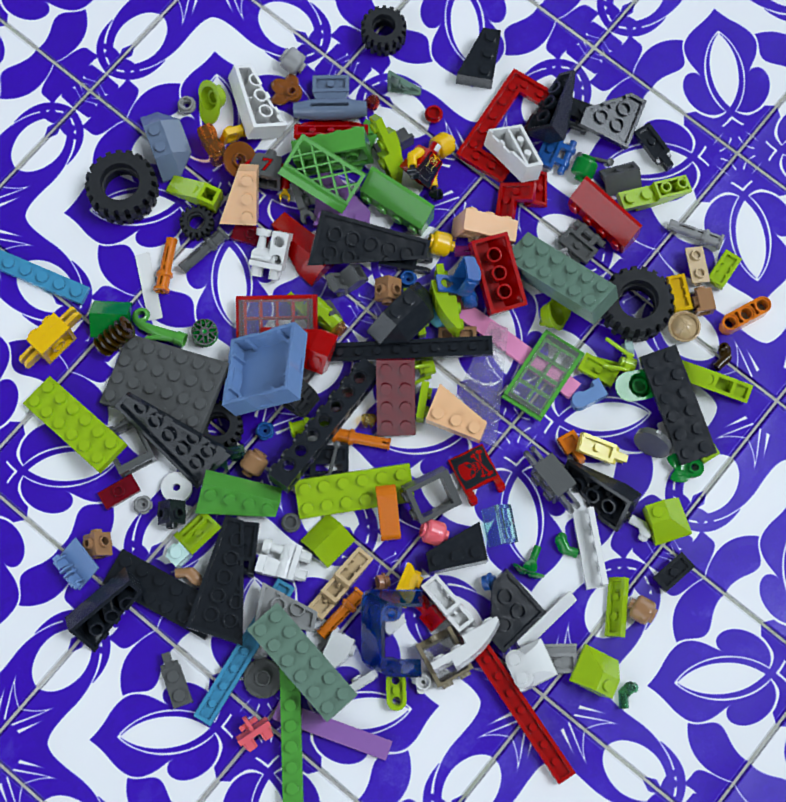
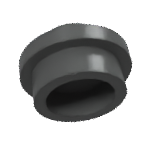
[281,513,301,533]

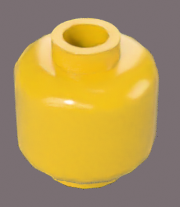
[429,132,456,159]
[427,230,455,257]

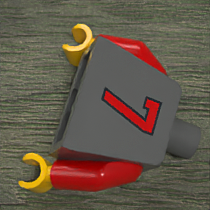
[244,149,290,203]

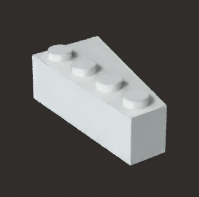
[228,64,288,139]

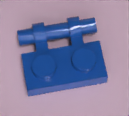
[538,137,577,175]

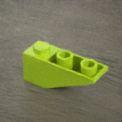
[166,175,224,214]

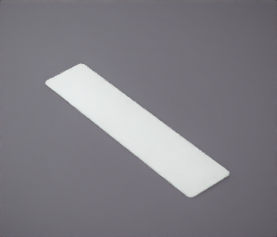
[135,252,163,321]
[517,591,577,647]

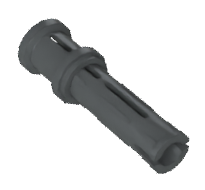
[178,226,230,273]

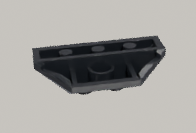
[366,282,434,345]

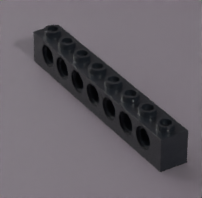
[268,358,376,493]

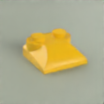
[391,562,424,609]

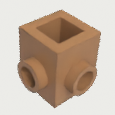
[375,275,402,306]
[83,529,113,559]

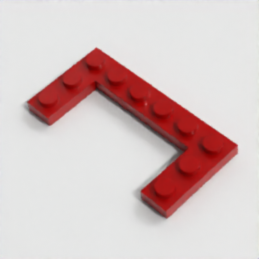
[456,68,549,183]

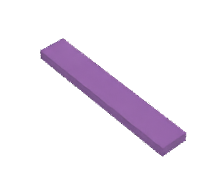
[272,700,393,761]

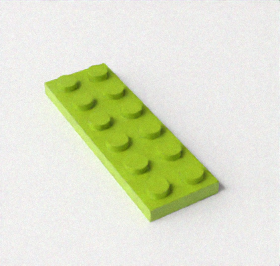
[23,376,128,474]
[295,463,415,519]

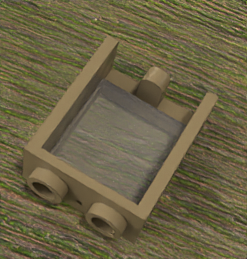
[415,626,473,690]

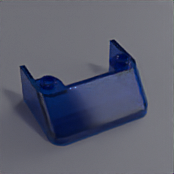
[361,589,423,677]

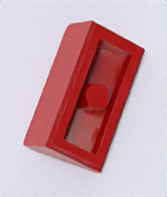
[524,171,547,208]

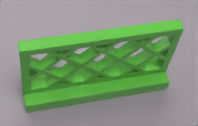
[278,133,366,214]

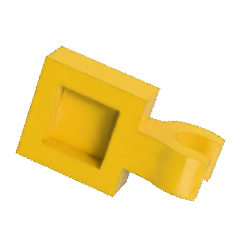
[220,123,246,145]

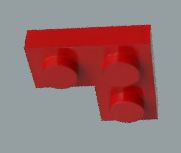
[495,182,537,220]

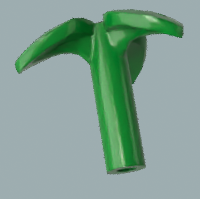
[512,545,545,579]

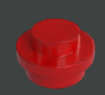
[425,105,443,123]

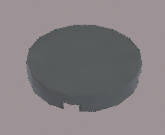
[634,427,672,458]
[243,658,280,699]

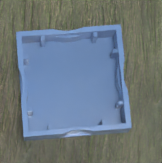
[222,322,308,416]

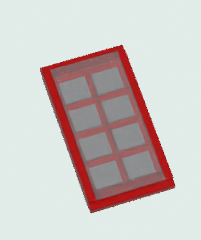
[236,294,318,338]

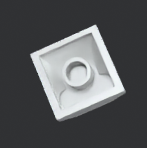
[505,638,558,692]

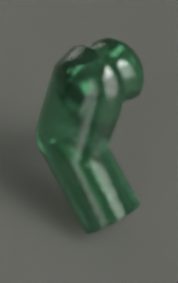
[618,681,639,709]

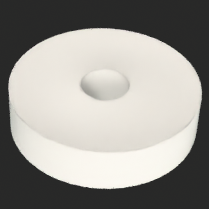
[161,472,193,501]

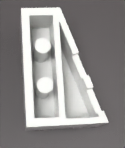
[484,124,543,183]

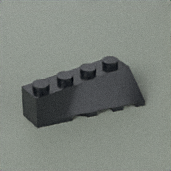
[65,567,142,652]

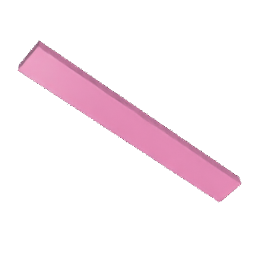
[457,295,581,399]

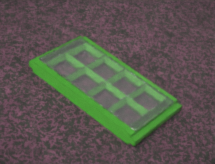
[501,329,585,422]

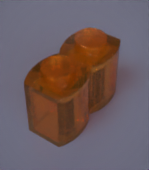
[197,123,225,167]

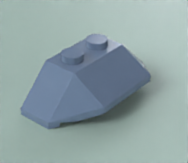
[140,112,192,183]

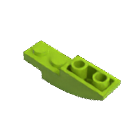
[369,114,403,184]
[616,175,693,211]
[429,263,464,337]
[682,360,754,403]

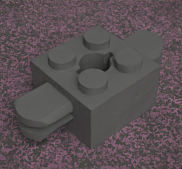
[523,446,581,514]

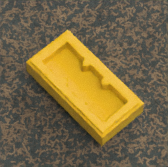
[665,273,693,313]

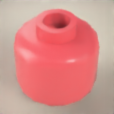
[419,519,449,546]

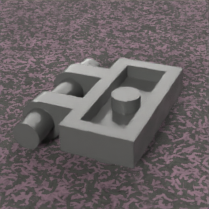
[557,219,606,266]

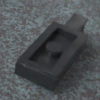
[634,123,674,172]

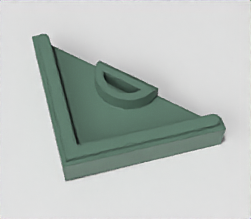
[387,70,421,96]

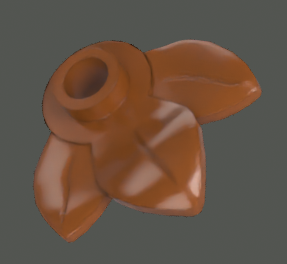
[270,74,303,105]

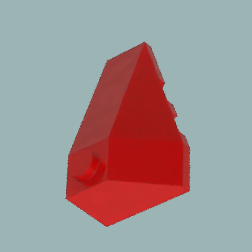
[260,327,339,375]

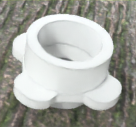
[412,670,435,694]

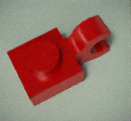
[413,595,446,632]

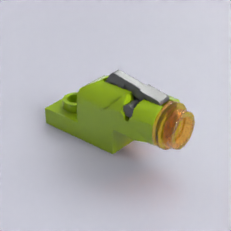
[287,292,347,338]

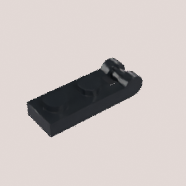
[244,521,260,578]

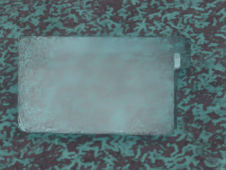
[481,504,518,547]

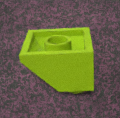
[642,497,692,546]
[569,644,620,699]

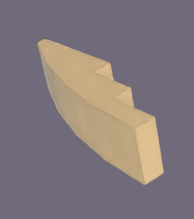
[308,547,374,622]

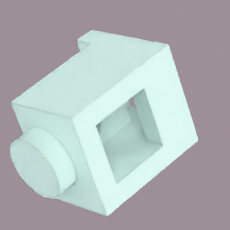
[165,542,193,569]

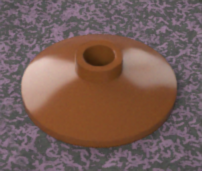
[223,141,256,177]

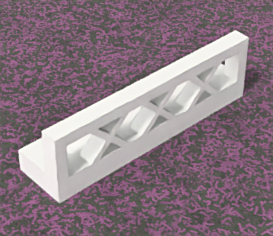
[572,507,609,590]

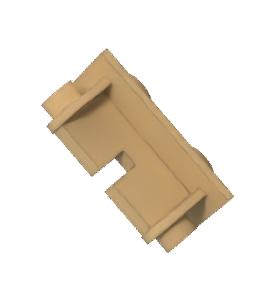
[685,246,710,287]

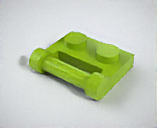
[173,514,221,555]

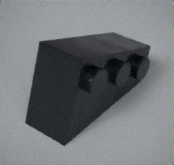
[425,522,488,575]

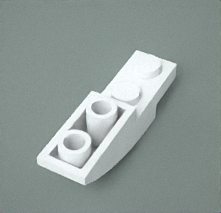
[430,616,500,674]

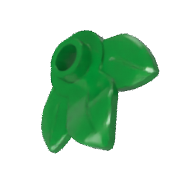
[666,453,704,483]

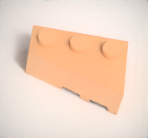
[219,164,259,226]
[451,207,518,245]
[426,384,487,444]

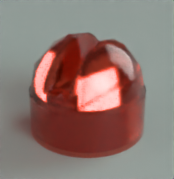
[365,94,380,111]

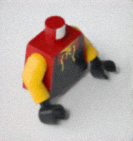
[399,141,443,200]

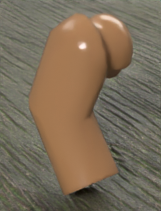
[175,567,203,586]

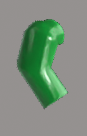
[555,532,579,558]

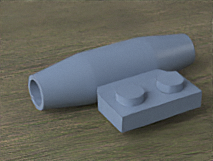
[293,75,367,121]

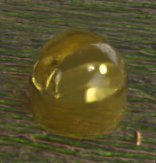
[361,413,377,428]

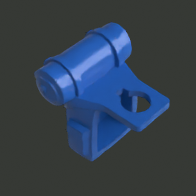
[435,256,481,309]

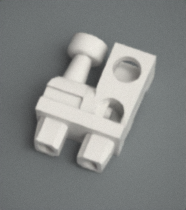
[249,227,293,281]
[254,537,313,583]

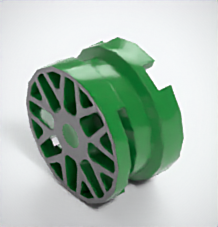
[191,319,218,347]

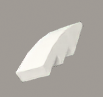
[421,574,479,637]

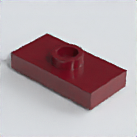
[231,225,272,248]
[97,474,141,511]

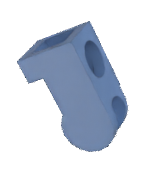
[570,378,608,411]

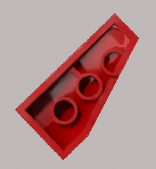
[271,212,335,287]

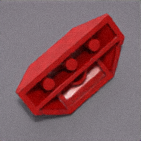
[294,121,368,140]

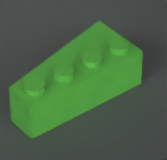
[195,470,282,517]

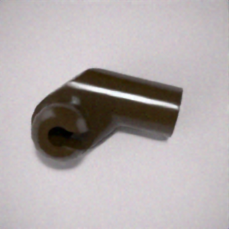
[713,342,732,371]

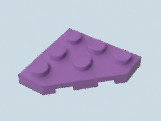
[313,173,370,228]

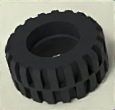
[85,150,159,225]
[601,266,675,342]

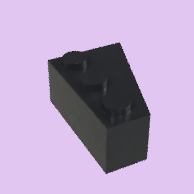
[456,28,501,89]

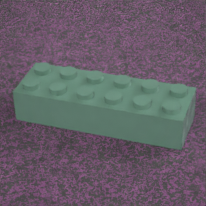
[512,232,618,325]
[247,602,358,723]

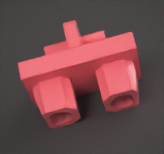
[236,715,274,752]

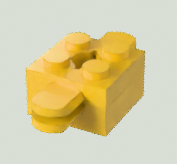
[18,307,82,369]

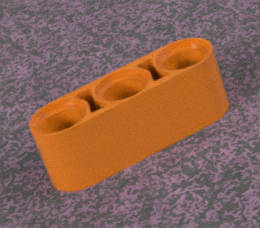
[719,296,771,335]
[376,484,401,541]

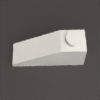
[323,630,357,669]

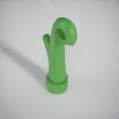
[132,308,188,348]

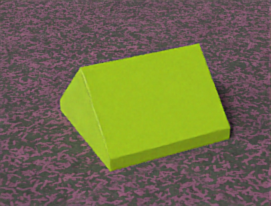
[300,515,355,568]

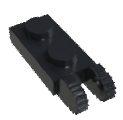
[378,256,433,275]

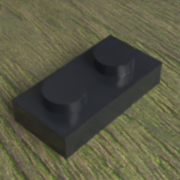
[652,552,695,593]

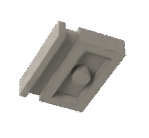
[544,644,577,674]

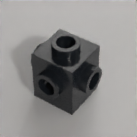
[157,499,186,529]

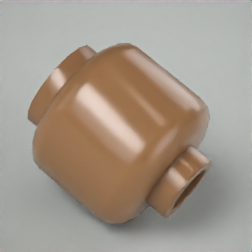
[239,448,268,478]
[627,595,658,625]

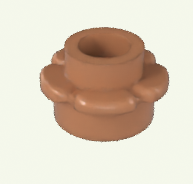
[375,572,391,592]

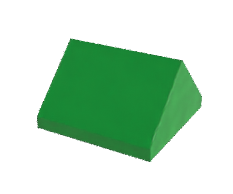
[89,301,132,338]

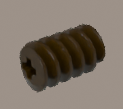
[93,316,135,356]

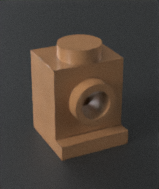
[692,286,716,317]

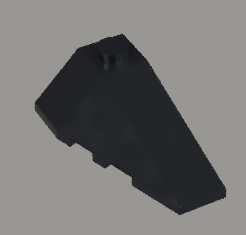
[524,70,576,143]
[564,459,642,532]

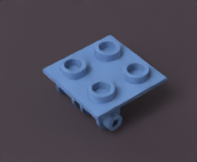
[52,537,99,590]

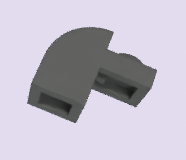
[325,264,369,297]

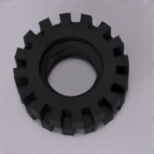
[179,204,214,241]

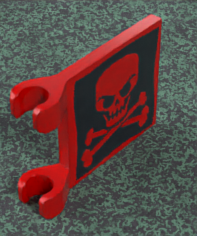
[448,444,505,506]

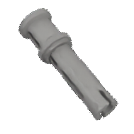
[667,219,725,250]

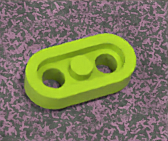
[386,670,407,711]

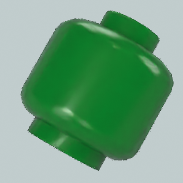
[571,154,598,182]

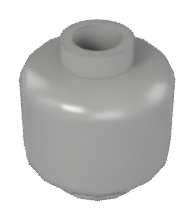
[279,47,307,75]

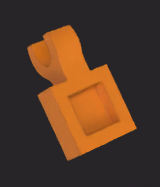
[557,429,586,464]

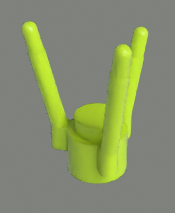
[596,337,637,372]
[415,359,436,385]

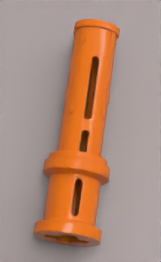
[153,237,178,294]
[332,428,391,450]
[316,586,368,640]

